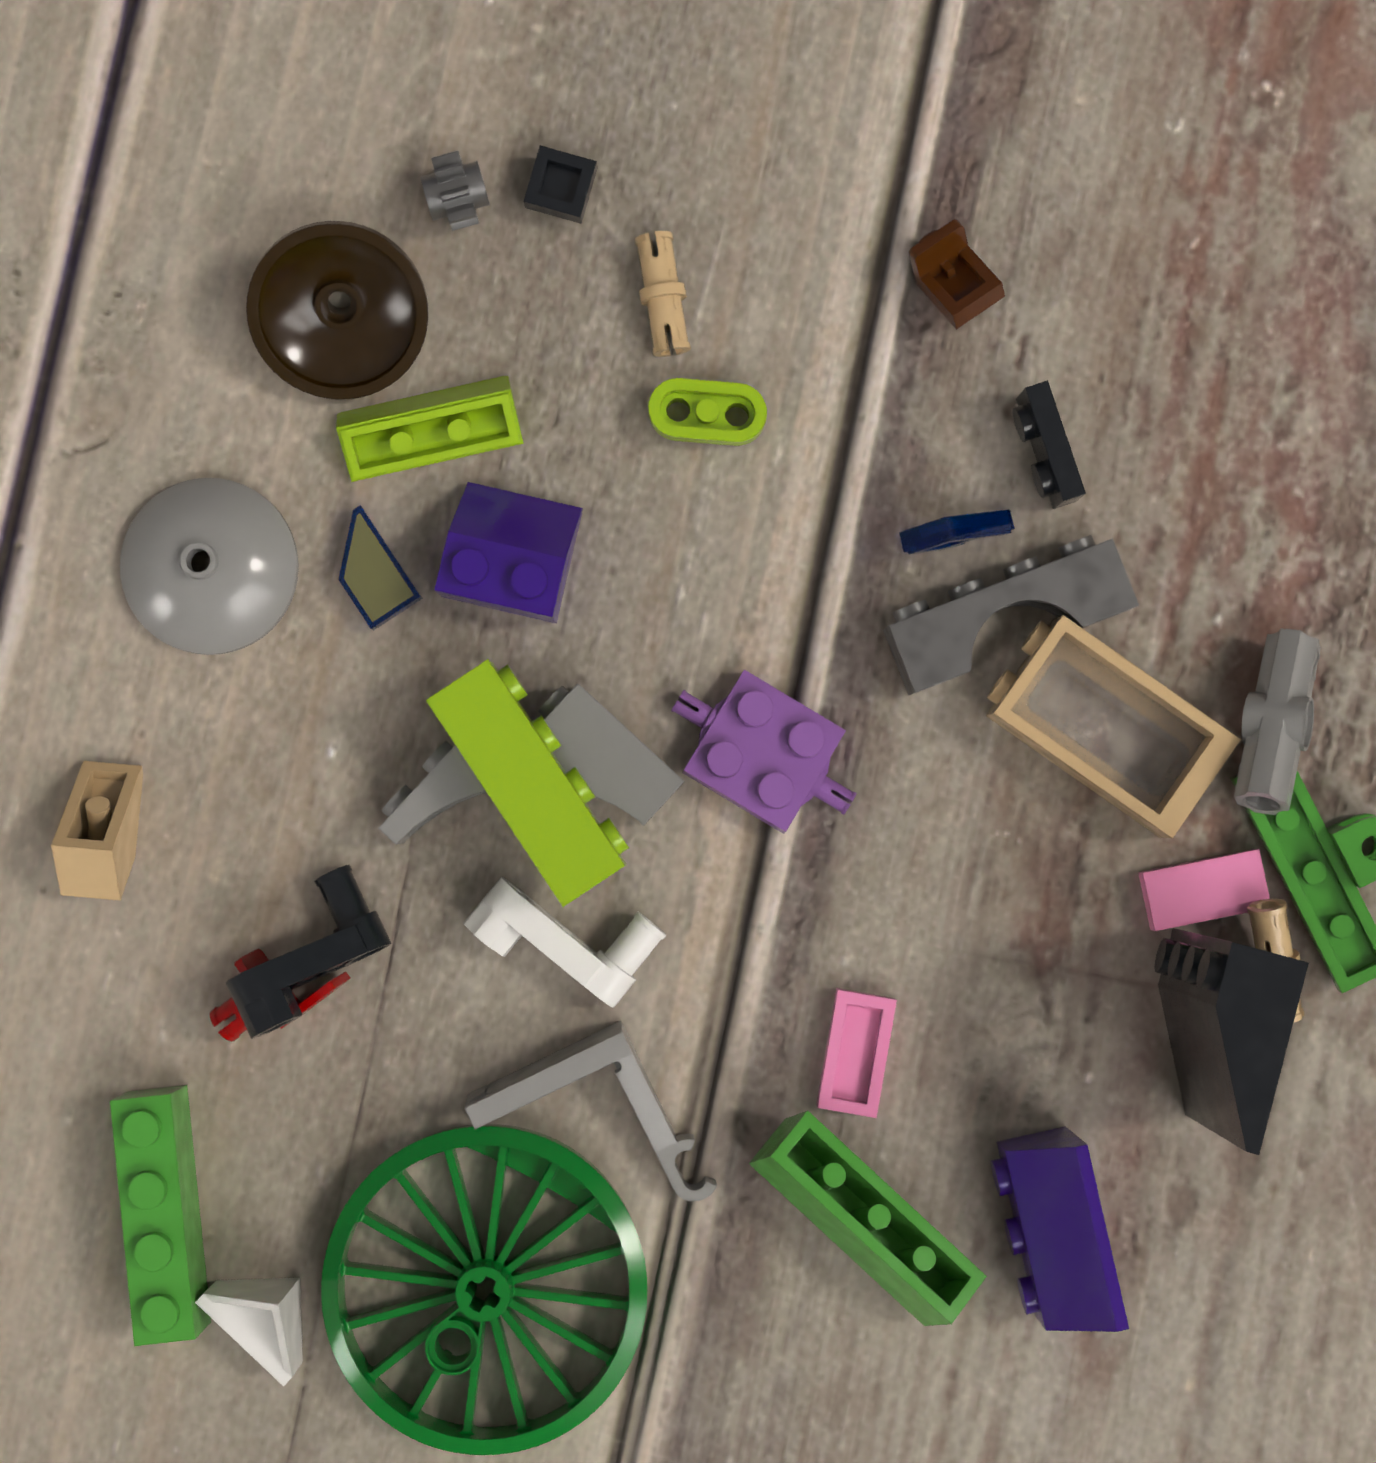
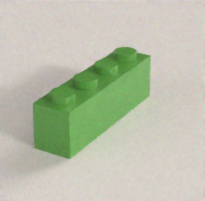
[110,1085,211,1346]
[749,1110,987,1326]

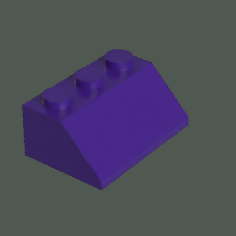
[991,1126,1129,1332]

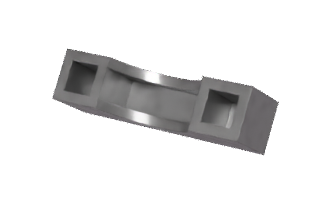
[883,535,1139,696]

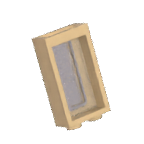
[986,615,1241,838]

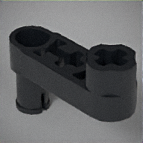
[226,865,392,1039]

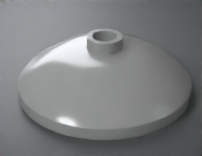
[120,478,299,655]

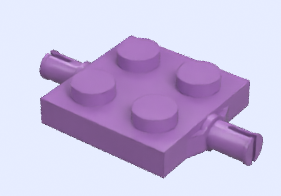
[671,670,857,834]

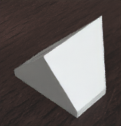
[195,1278,303,1386]

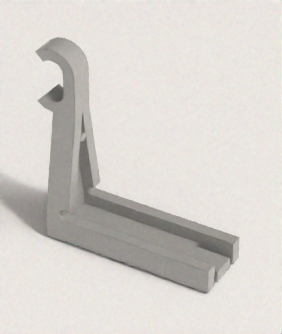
[464,1021,717,1201]

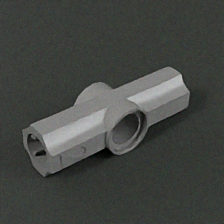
[1234,629,1321,815]

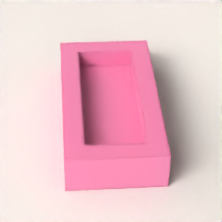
[1138,849,1270,931]
[816,988,897,1118]

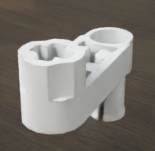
[463,877,667,1008]

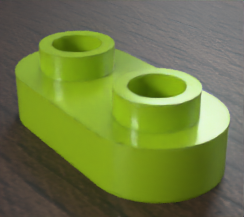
[648,378,767,446]

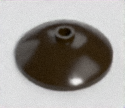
[246,221,428,400]

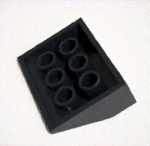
[1154,928,1309,1155]

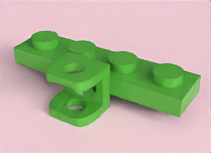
[1230,771,1376,993]

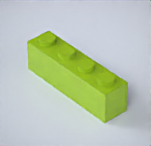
[426,659,629,907]

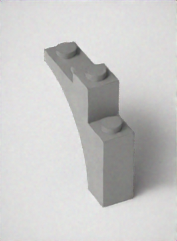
[378,684,685,845]

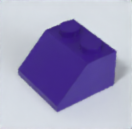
[434,482,583,624]

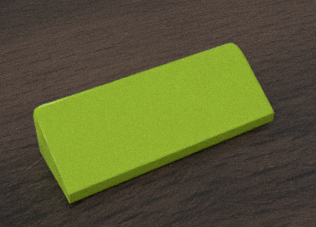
[336,376,524,482]

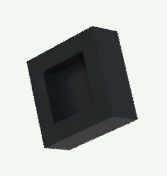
[523,145,598,224]

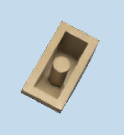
[51,761,143,901]

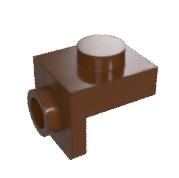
[909,219,1005,330]

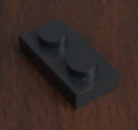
[1012,380,1086,509]

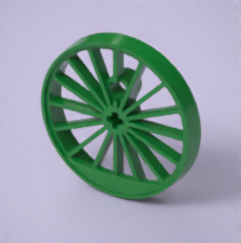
[321,1124,648,1455]

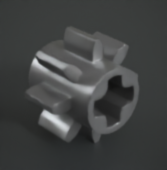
[420,150,490,231]

